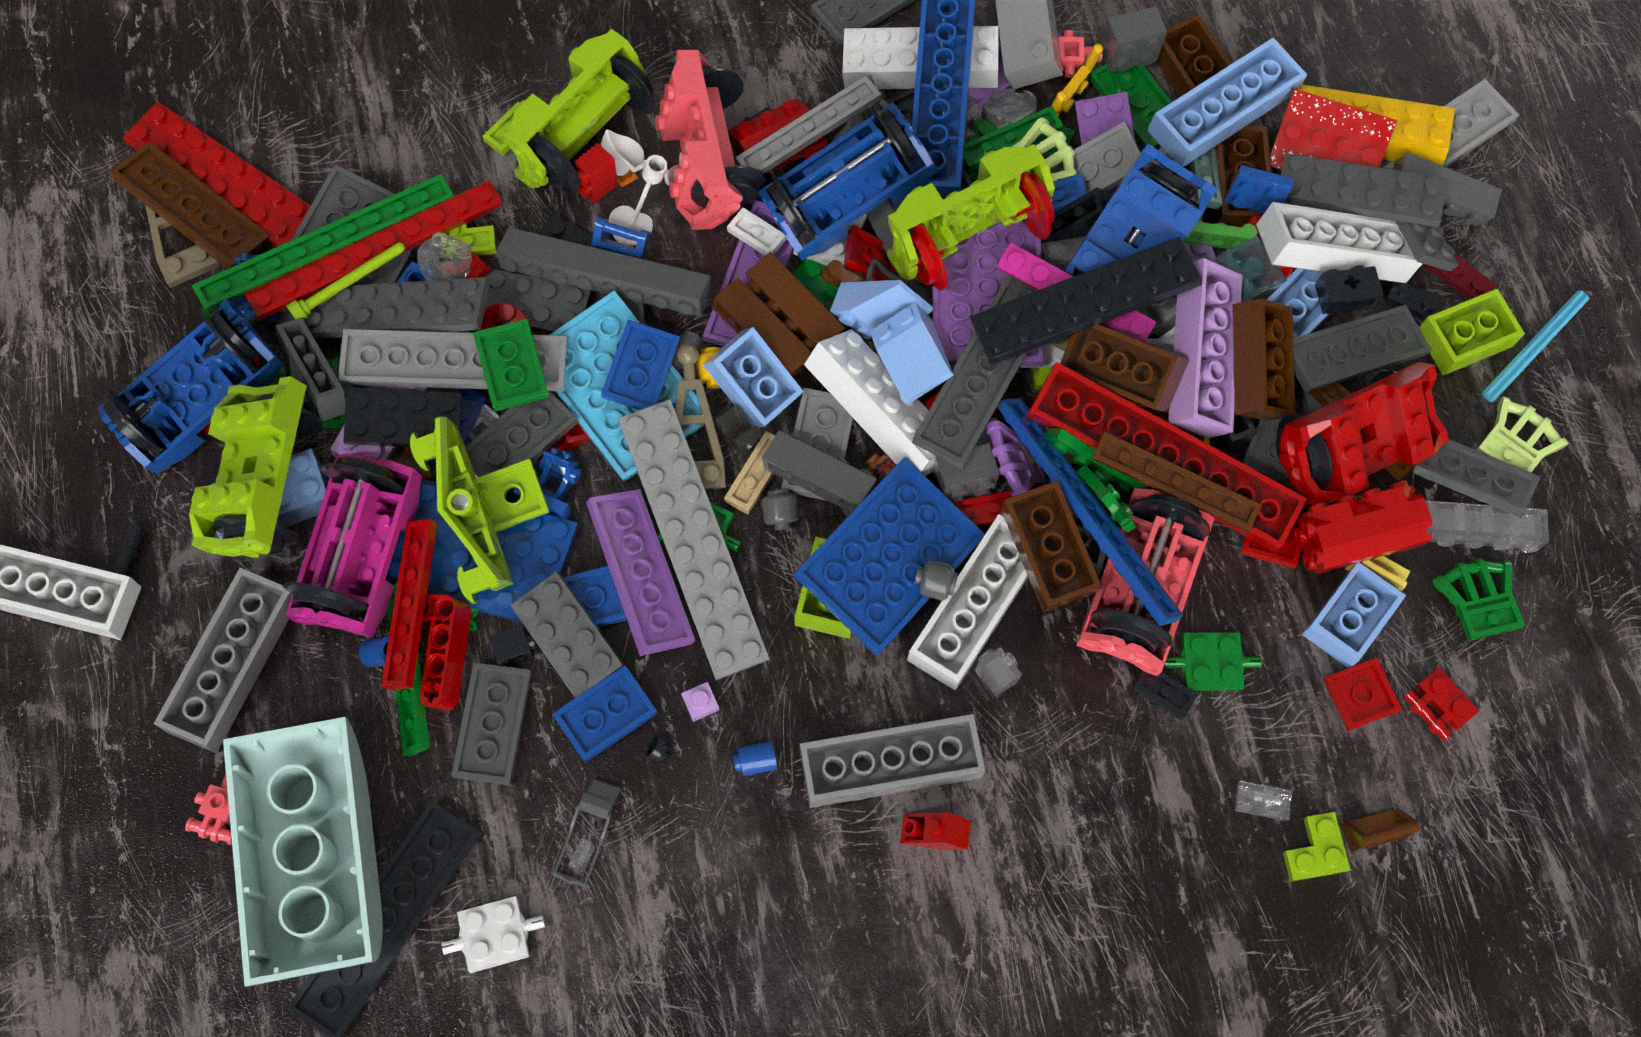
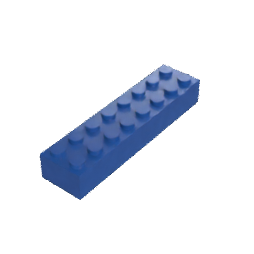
[908,0,976,196]

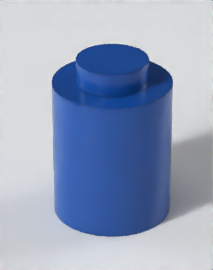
[359,636,389,668]
[733,741,777,776]

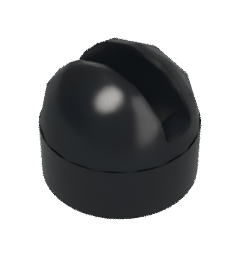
[645,735,671,761]

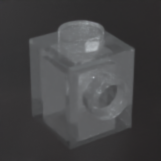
[975,647,1022,697]

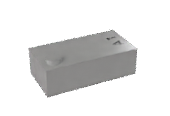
[995,0,1063,89]

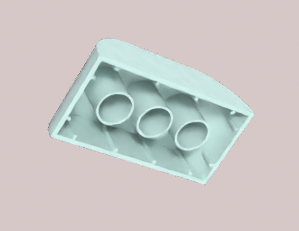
[223,717,383,987]

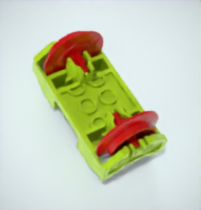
[887,144,1055,291]

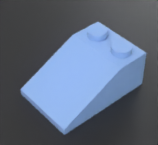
[830,280,933,339]
[870,302,953,405]

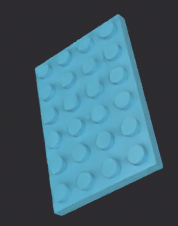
[550,290,712,483]

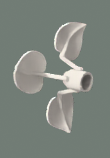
[601,129,678,247]

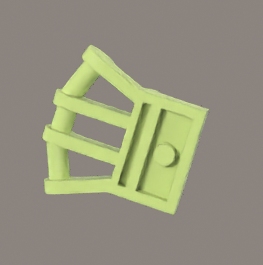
[1012,117,1078,183]
[1476,396,1569,472]

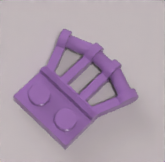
[986,421,1047,497]

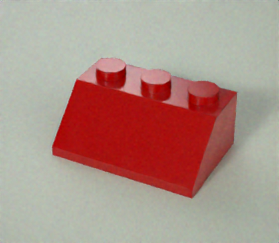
[729,98,827,175]

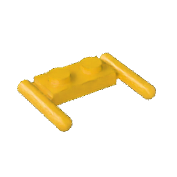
[1051,44,1103,117]

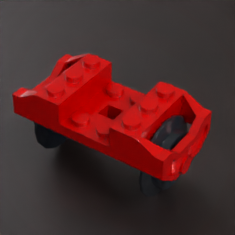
[1275,362,1449,505]

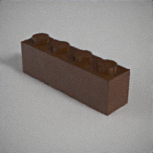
[746,252,844,352]
[712,278,812,378]

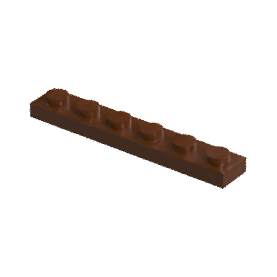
[1091,432,1261,532]

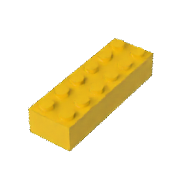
[1299,85,1455,166]

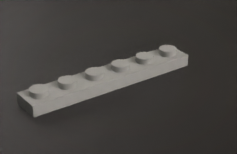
[735,76,881,174]

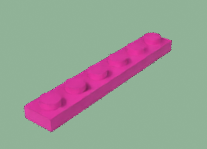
[997,242,1156,342]

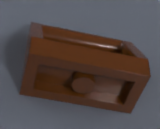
[1341,808,1420,853]

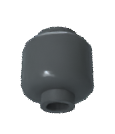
[761,489,800,531]
[914,560,958,601]

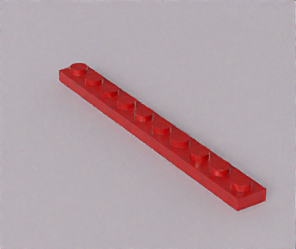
[244,180,503,321]

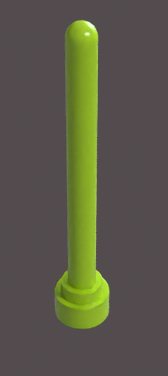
[286,243,405,321]

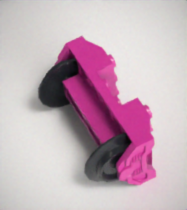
[283,453,422,638]

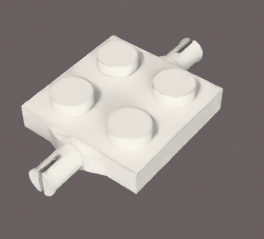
[441,896,546,973]

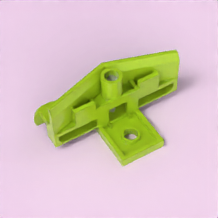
[410,417,550,604]

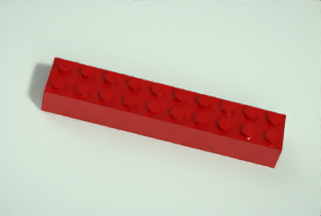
[1025,362,1307,551]

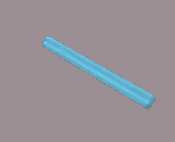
[1482,290,1589,402]

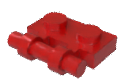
[1404,667,1479,741]

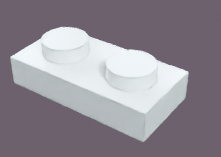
[727,207,786,255]

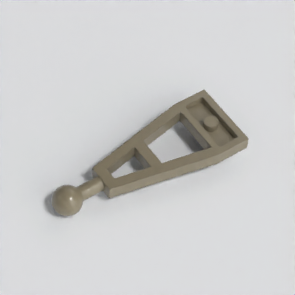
[145,205,220,288]
[675,344,726,490]

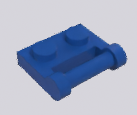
[591,216,650,259]

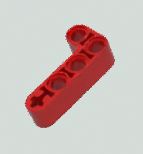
[420,594,471,711]

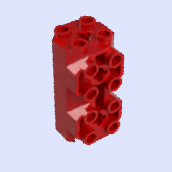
[1294,481,1432,574]

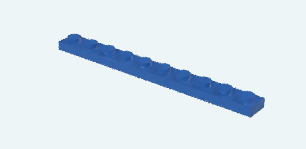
[997,398,1183,626]

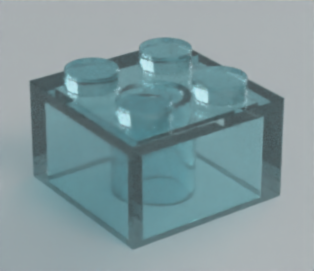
[1212,236,1287,302]

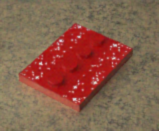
[1270,88,1397,170]

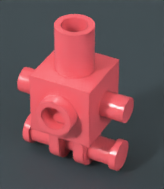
[1058,30,1102,78]
[185,774,232,845]

